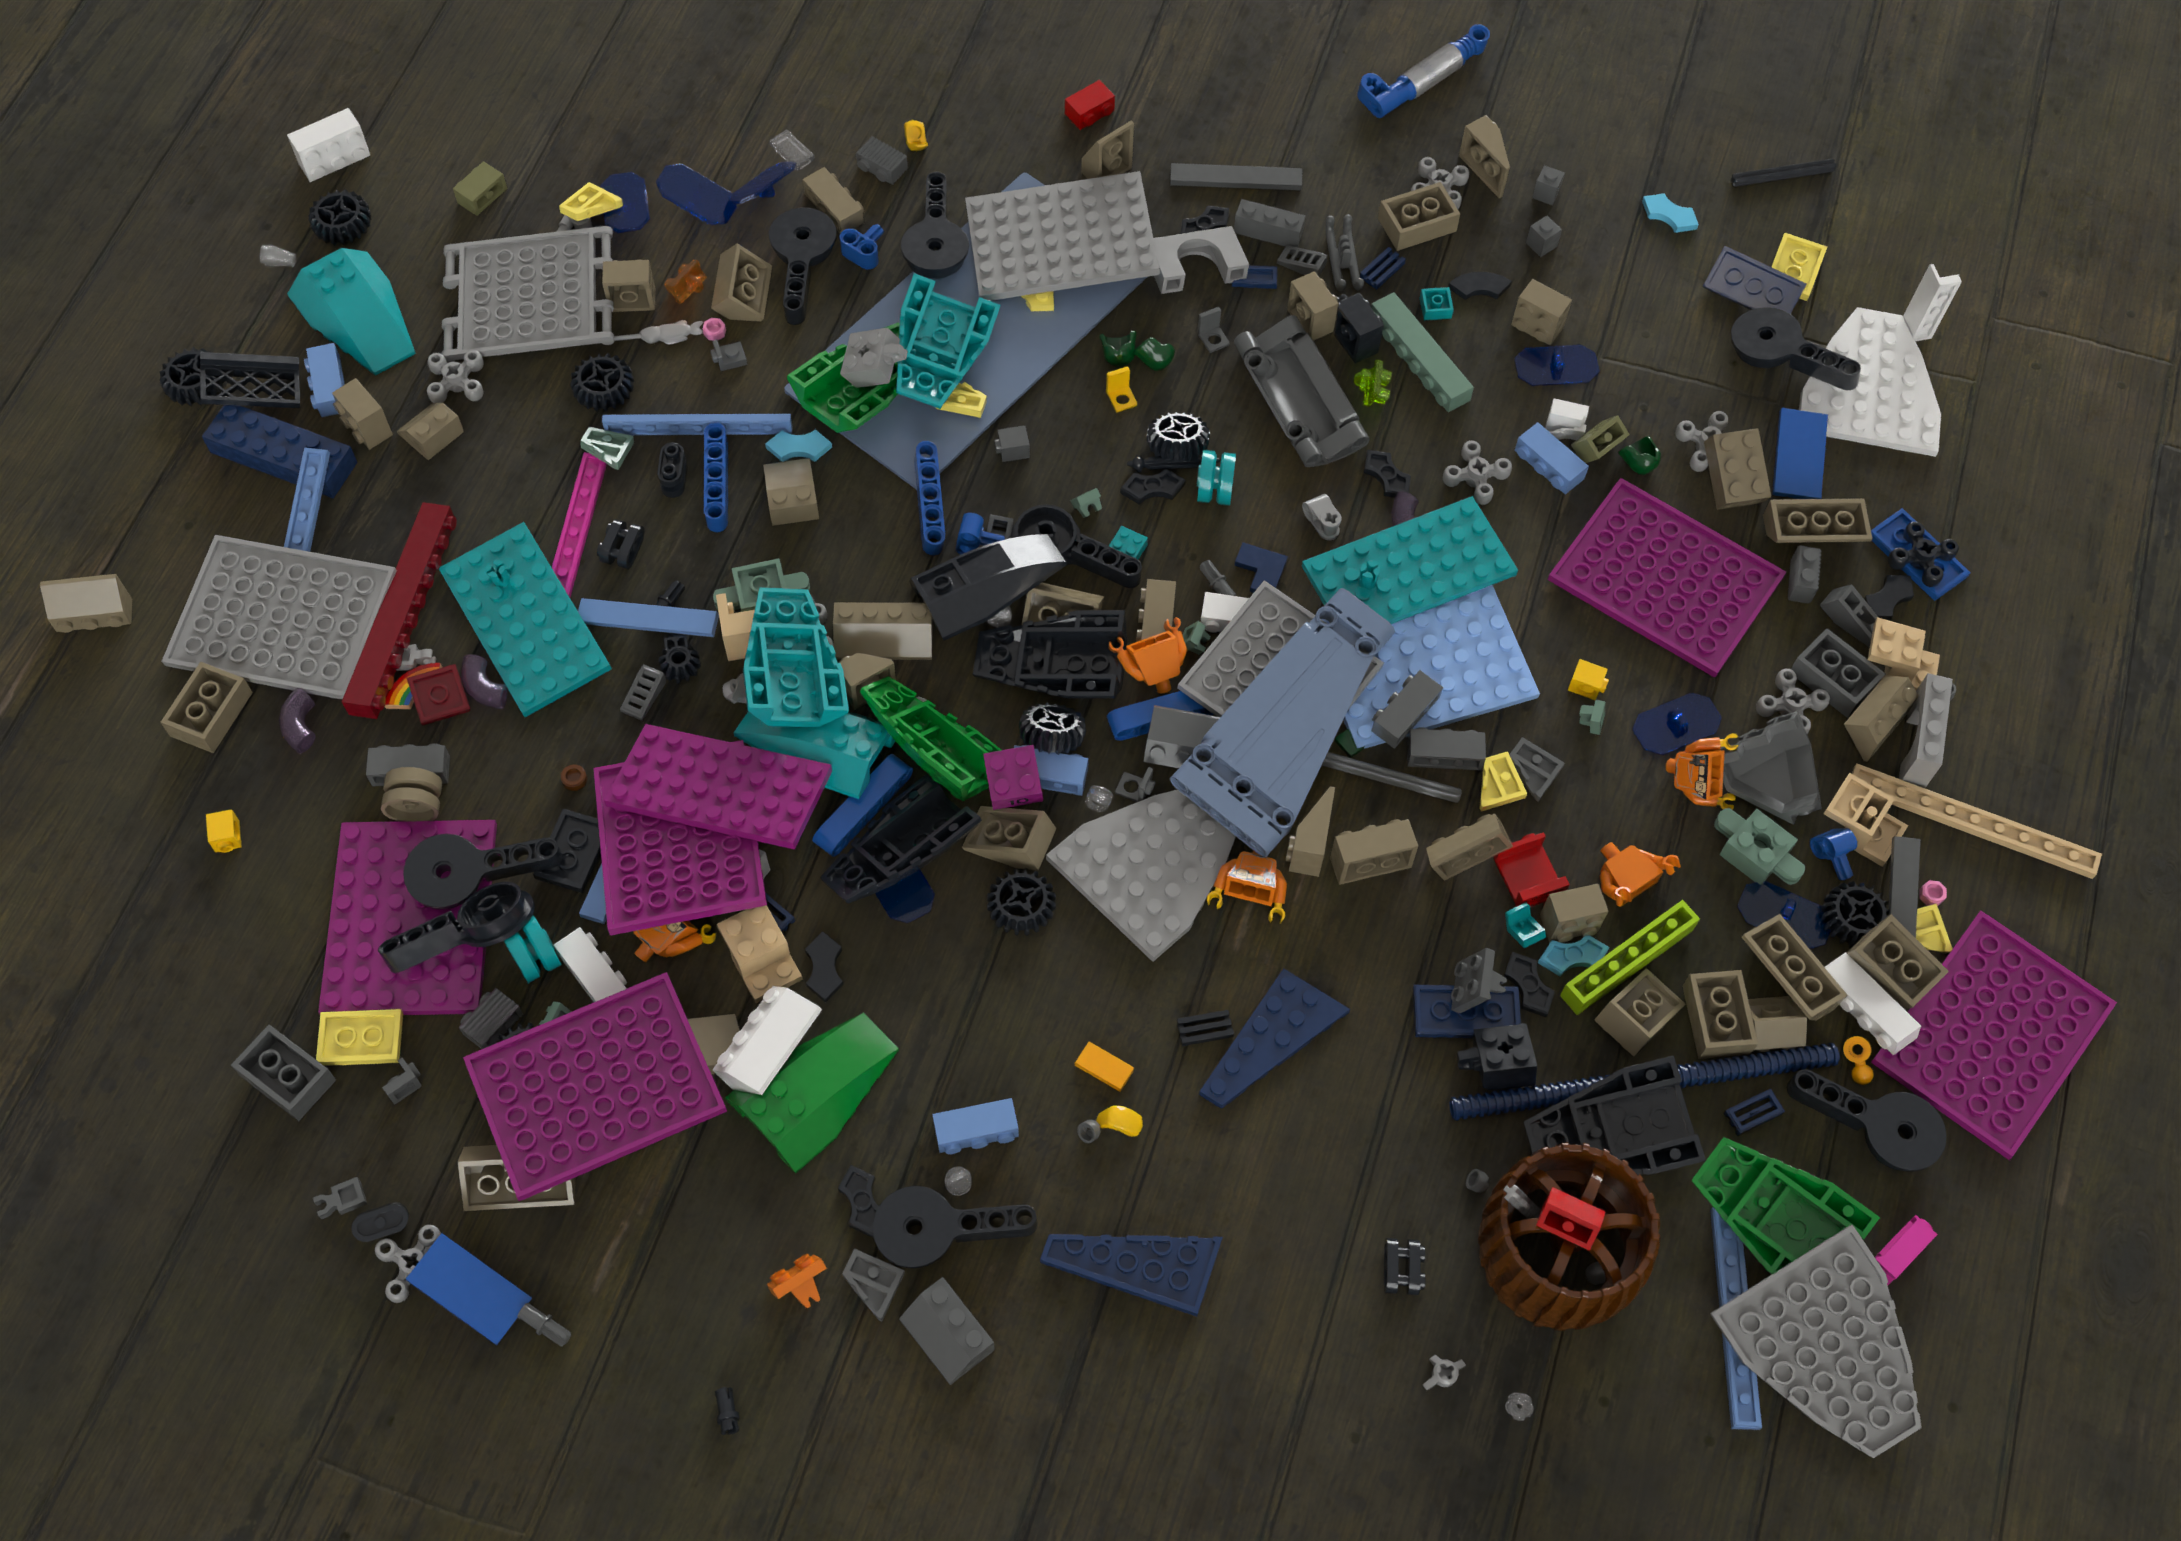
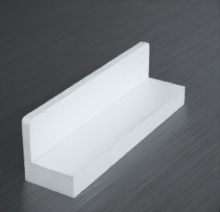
[1903,264,1962,341]

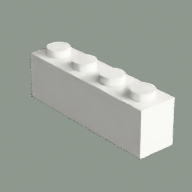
[1201,592,1249,632]
[554,927,627,1002]
[1825,952,1921,1055]

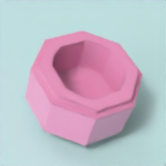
[703,318,726,341]
[1919,880,1947,906]

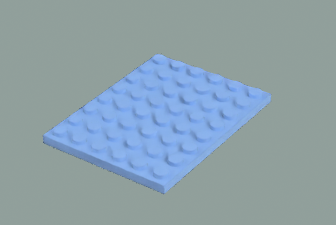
[1321,585,1540,749]

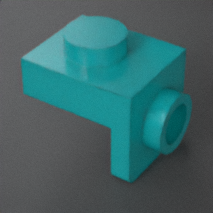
[1505,903,1546,948]

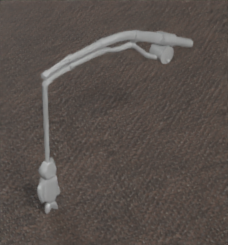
[557,215,703,344]

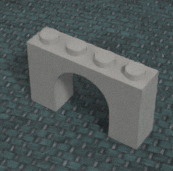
[1153,226,1249,294]
[1899,673,1953,788]

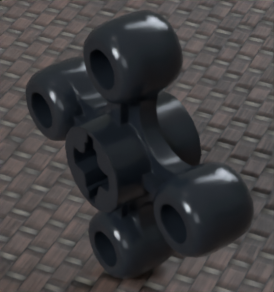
[1888,522,1959,587]

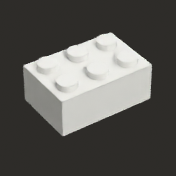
[287,108,370,182]

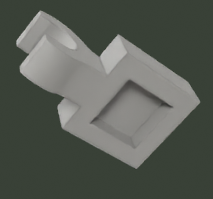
[396,644,436,671]

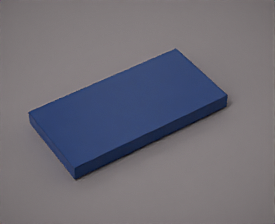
[1772,408,1828,499]
[1871,508,1971,601]
[406,1233,532,1345]

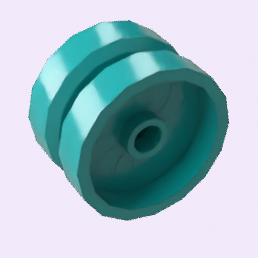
[1197,450,1236,506]
[504,916,561,983]

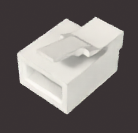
[1545,399,1589,440]

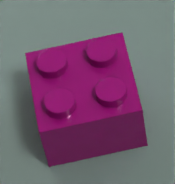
[983,745,1043,810]

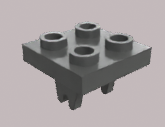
[1451,948,1507,1013]

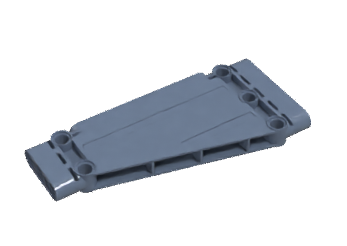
[1170,588,1395,857]

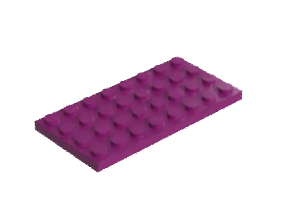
[604,724,832,850]

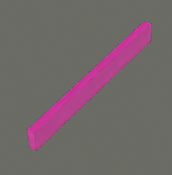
[552,452,607,597]

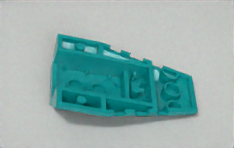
[287,248,416,376]
[896,273,1001,409]
[743,587,849,727]
[734,711,895,799]

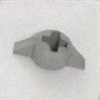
[722,673,747,704]
[1423,1355,1466,1391]

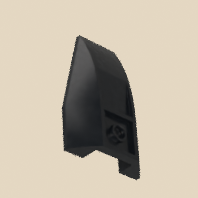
[909,534,1067,641]

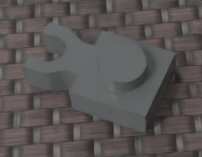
[313,1177,368,1220]

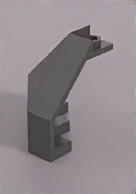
[1720,711,1822,825]

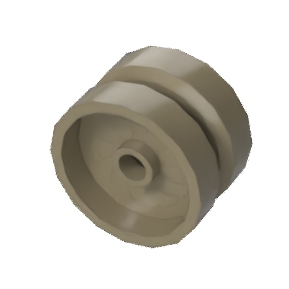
[381,767,442,822]

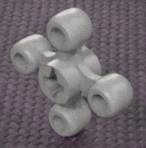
[1411,157,1469,209]
[427,350,484,403]
[1675,411,1728,472]
[1443,441,1512,505]
[1756,668,1830,734]
[375,1225,441,1303]

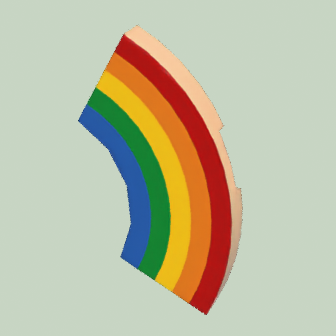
[385,663,442,709]

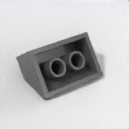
[1144,705,1220,768]
[899,1277,995,1385]

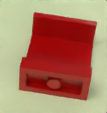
[1493,832,1570,907]

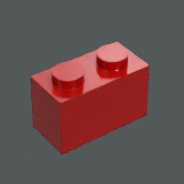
[1065,80,1115,130]
[1536,1187,1606,1251]

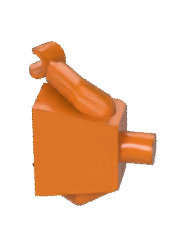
[1109,617,1187,693]
[1600,842,1681,907]

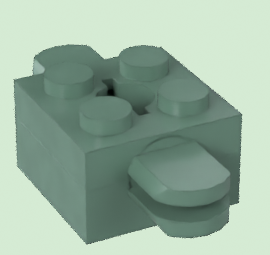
[713,558,810,612]
[1714,808,1805,886]

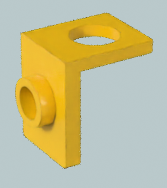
[1106,366,1137,412]

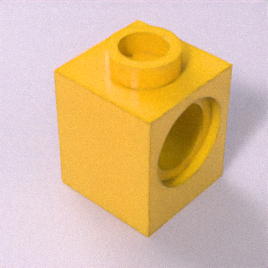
[1568,659,1609,700]
[206,809,241,853]

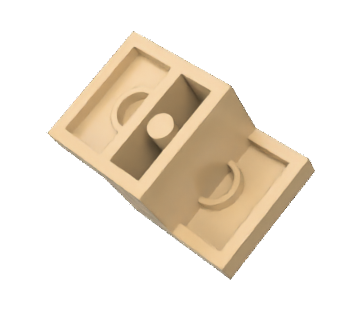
[716,593,755,661]
[1868,617,1940,690]
[1824,773,1908,867]
[717,905,803,1003]

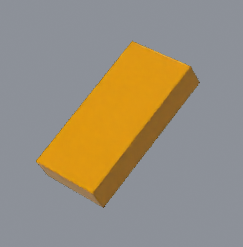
[1075,1042,1134,1092]

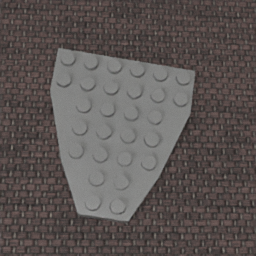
[1046,790,1236,962]
[1710,1225,1922,1458]

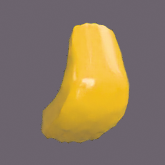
[904,120,928,151]
[1096,1106,1143,1137]

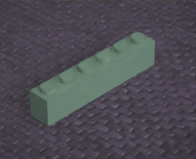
[1371,292,1474,412]

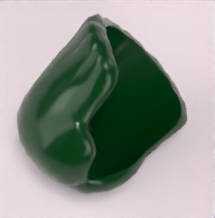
[1099,331,1137,367]
[1134,337,1175,371]
[1618,436,1661,475]

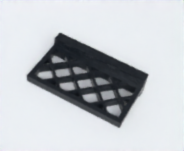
[200,352,300,408]

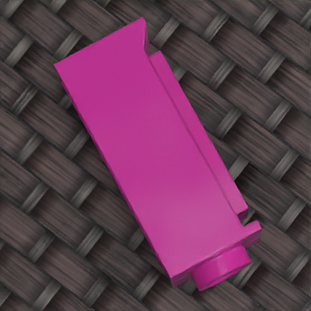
[1875,1215,1938,1286]

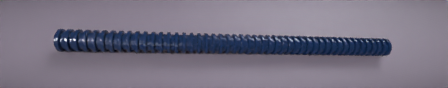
[1449,1043,1839,1121]

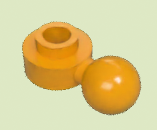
[1843,1036,1874,1085]

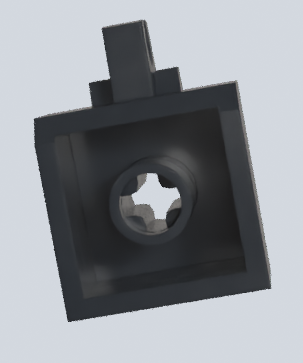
[1334,293,1384,363]
[1457,1024,1537,1090]

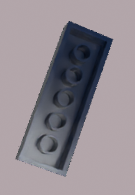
[202,405,357,499]

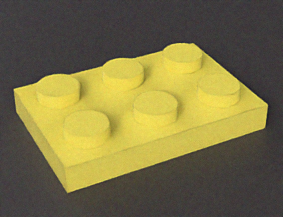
[1771,233,1827,301]
[316,1009,403,1066]

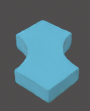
[1642,193,1699,232]
[765,430,832,462]
[1538,935,1610,976]

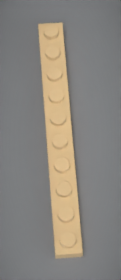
[1852,763,2102,879]

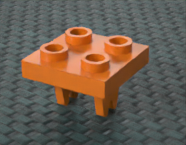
[766,1254,827,1308]

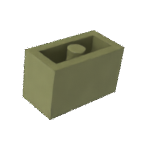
[453,161,507,216]
[1571,415,1630,463]

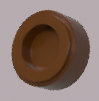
[561,764,587,791]

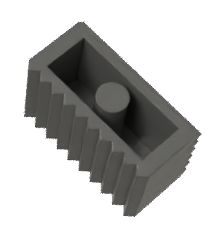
[856,136,908,185]
[1788,545,1822,604]
[459,988,523,1049]

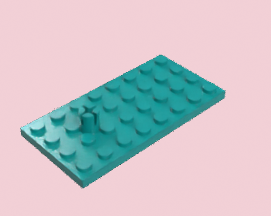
[1302,496,1518,624]
[439,522,612,717]

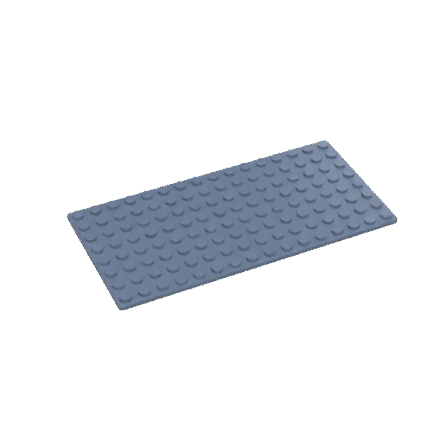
[784,173,1147,490]

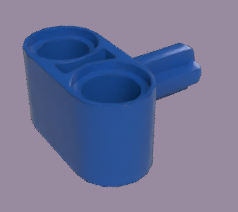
[840,224,884,269]
[956,513,1005,555]
[1810,828,1857,880]

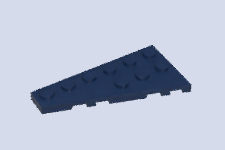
[1199,968,1350,1109]
[1040,1234,1223,1317]

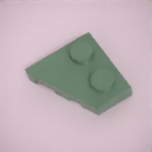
[580,427,634,470]

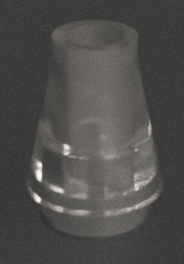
[260,244,296,267]

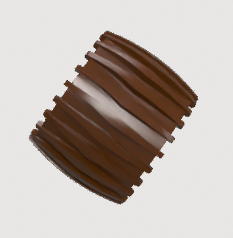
[1478,1143,1660,1331]

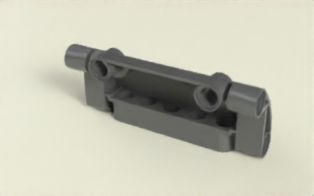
[1234,315,1370,467]

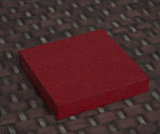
[407,664,471,726]

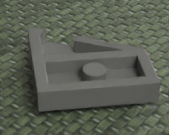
[1510,737,1565,802]
[842,1249,905,1321]

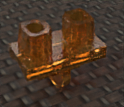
[664,259,707,304]

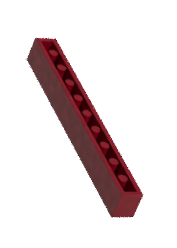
[342,502,457,719]

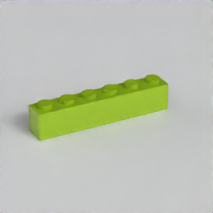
[1560,900,1700,1015]

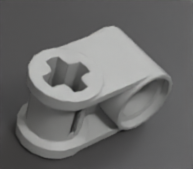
[1302,494,1342,540]

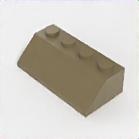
[1763,499,1872,543]
[833,602,933,660]
[1742,914,1848,1021]
[458,1145,576,1211]

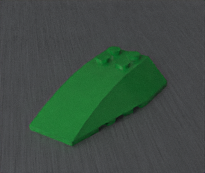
[787,323,900,433]
[860,676,1001,801]
[725,1012,899,1174]
[1691,1137,1880,1275]

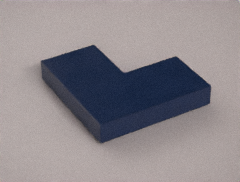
[1235,542,1288,593]

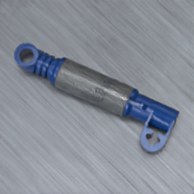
[1357,24,1490,118]

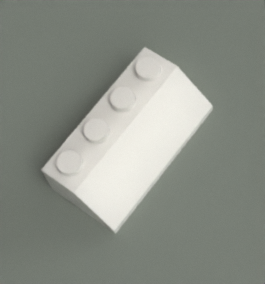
[713,986,822,1095]

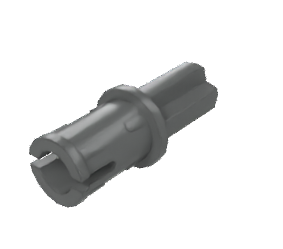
[1200,560,1237,596]
[517,1302,571,1346]

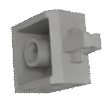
[840,328,908,388]

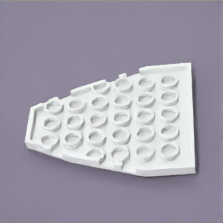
[1799,307,1941,457]

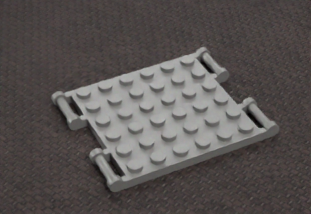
[441,226,614,363]

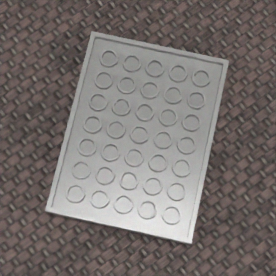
[965,171,1160,301]
[161,535,397,699]

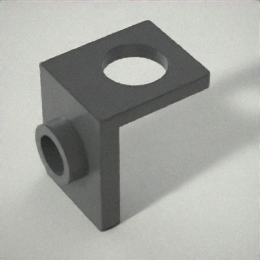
[1197,307,1230,353]
[1115,767,1155,802]

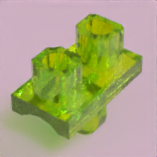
[1354,359,1392,407]

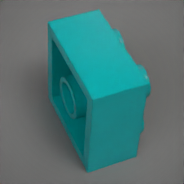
[1420,287,1454,320]
[1109,526,1148,560]

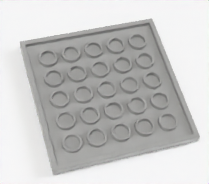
[1177,580,1384,717]

